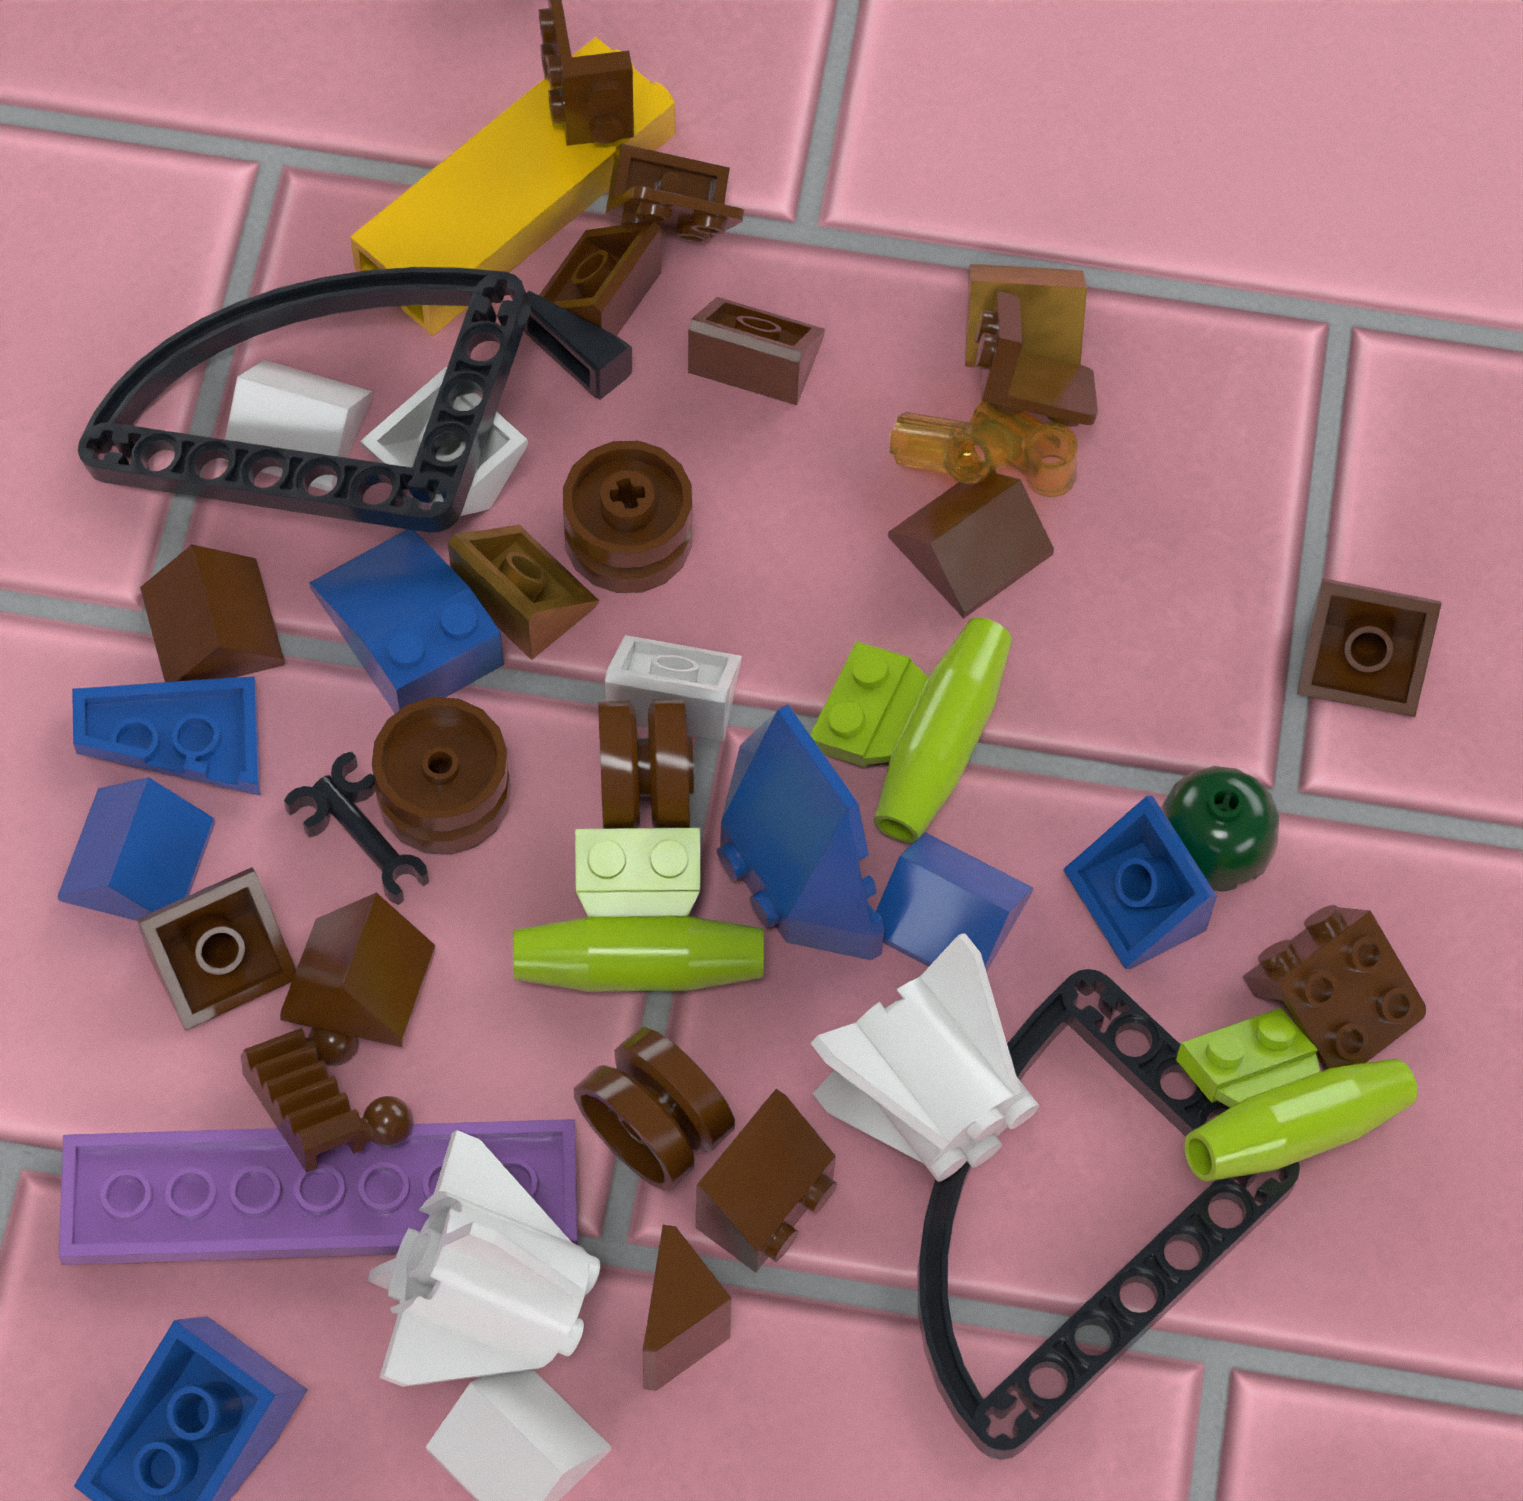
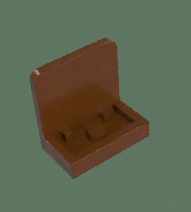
[538,0,634,146]
[605,144,744,243]
[974,291,1098,427]
[1243,905,1426,1070]

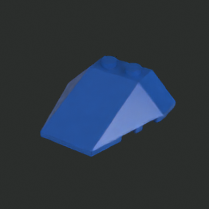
[717,705,884,960]

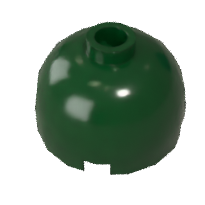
[1161,766,1279,892]

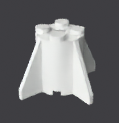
[811,933,1039,1182]
[367,1130,600,1387]

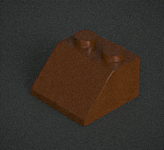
[696,1088,837,1273]

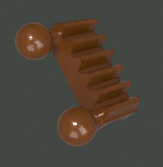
[241,1027,413,1173]

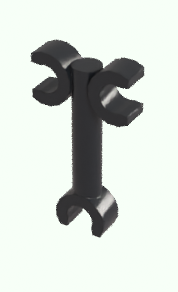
[284,751,429,905]

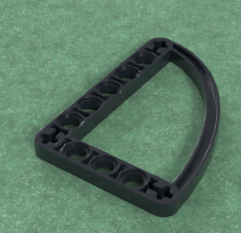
[78,267,531,533]
[917,969,1300,1460]

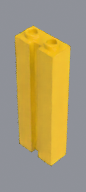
[350,37,675,336]

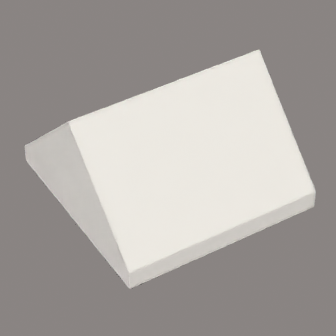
[223,360,373,492]
[360,367,528,516]
[605,635,742,741]
[426,1370,612,1501]

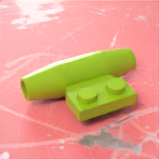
[810,617,1012,843]
[513,828,764,992]
[1176,1008,1418,1182]

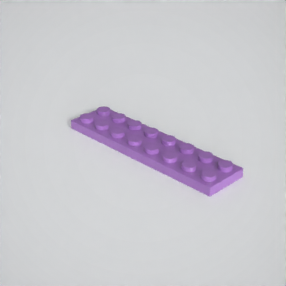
[59,1119,578,1265]

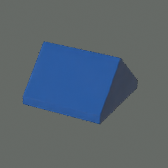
[57,777,215,921]
[1063,796,1217,969]
[875,832,1033,972]

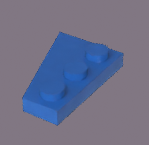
[72,676,261,796]

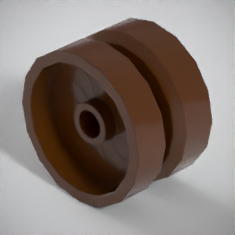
[563,440,692,593]
[372,697,510,855]
[598,698,694,829]
[573,1026,735,1191]

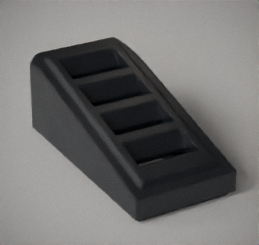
[524,290,632,400]

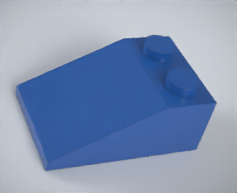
[309,529,504,713]
[74,1316,308,1501]

